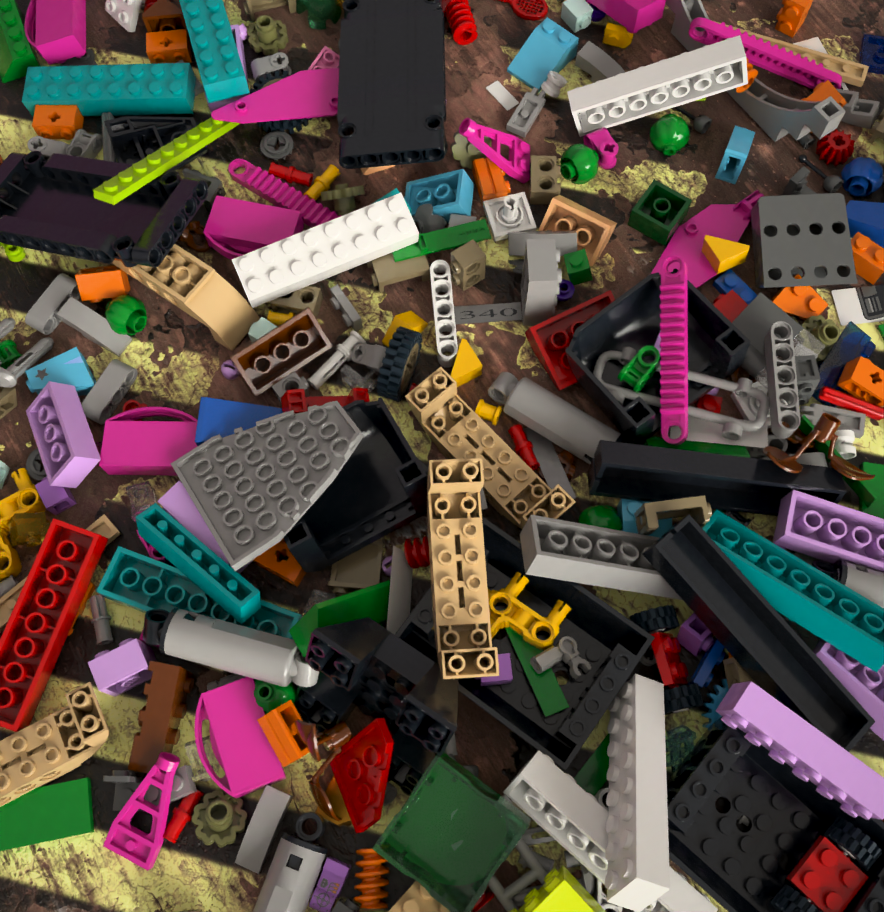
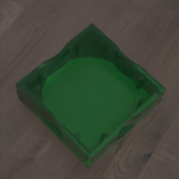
[372,753,531,912]

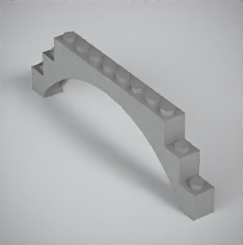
[665,0,846,142]

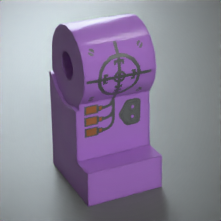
[309,856,352,912]

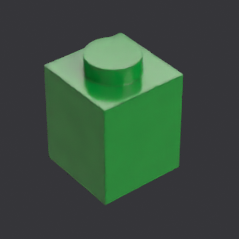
[563,249,593,285]

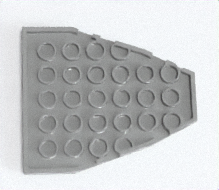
[171,401,363,571]

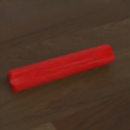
[818,386,884,421]

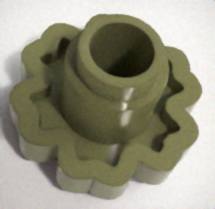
[247,15,289,55]
[450,129,492,169]
[321,183,365,216]
[796,315,842,362]
[192,790,247,848]

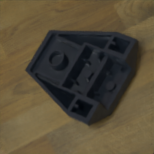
[104,116,207,173]

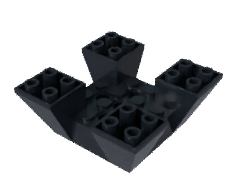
[294,617,459,796]

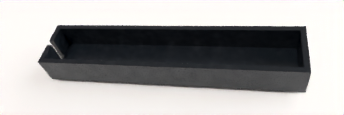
[587,440,847,516]
[643,514,875,752]

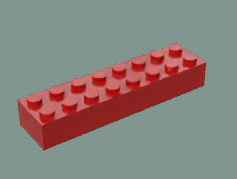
[0,518,108,732]

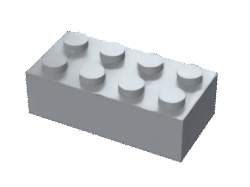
[520,238,562,326]

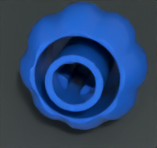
[841,157,884,197]

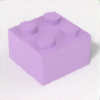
[88,638,157,697]

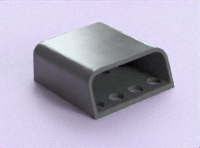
[751,193,858,288]

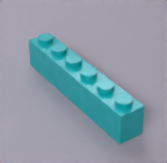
[136,503,261,624]

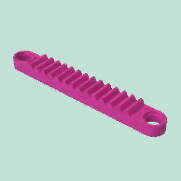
[688,17,842,89]
[228,159,341,228]
[660,254,688,445]

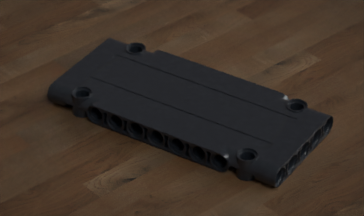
[337,0,446,169]
[0,151,208,268]

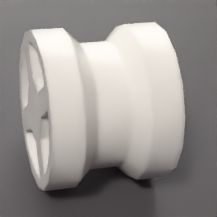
[541,71,567,98]

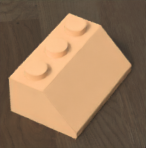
[538,195,617,267]

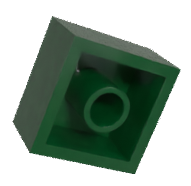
[628,179,692,246]

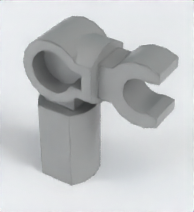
[530,636,591,680]

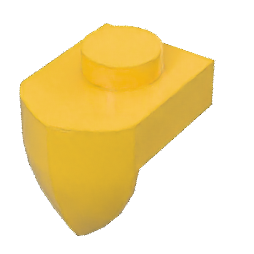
[603,22,634,48]

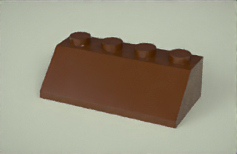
[230,307,333,397]

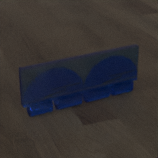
[812,321,876,408]

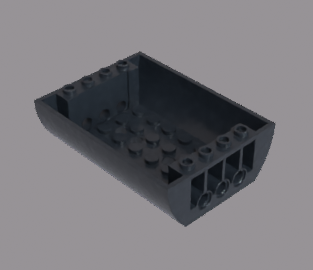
[395,517,655,771]
[667,717,884,912]

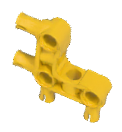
[0,468,46,581]
[488,572,571,650]

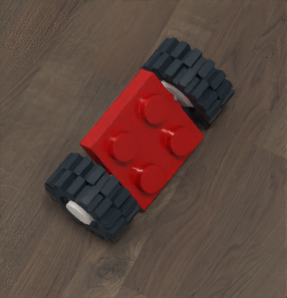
[629,605,704,715]
[771,817,882,912]

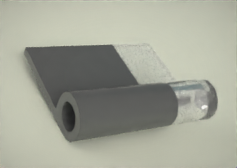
[732,292,826,389]

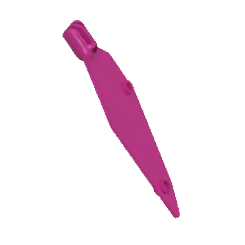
[211,68,339,124]
[651,190,764,288]

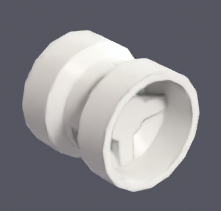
[834,430,857,460]

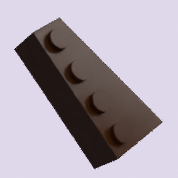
[128,661,194,774]

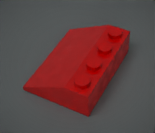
[525,290,615,391]

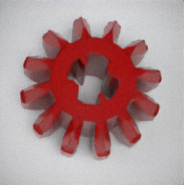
[816,129,855,166]

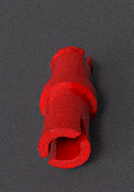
[268,162,313,187]
[508,424,540,471]
[163,790,204,843]

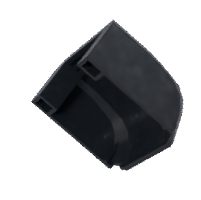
[565,269,751,444]
[284,398,428,572]

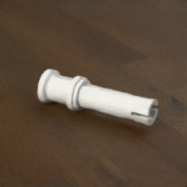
[307,330,367,390]

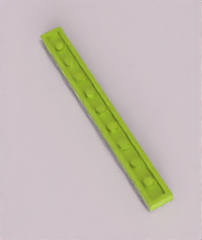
[93,117,241,205]

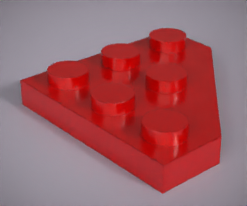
[330,718,394,833]

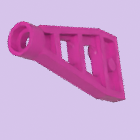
[459,118,530,184]
[103,752,180,871]

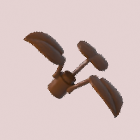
[763,413,875,481]
[294,719,353,821]

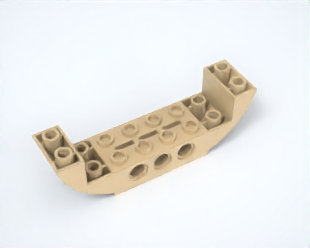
[99,244,260,351]
[405,367,576,529]
[427,458,499,679]
[0,682,109,807]

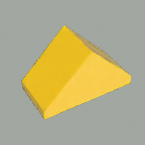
[702,235,750,274]
[382,311,428,348]
[450,338,482,387]

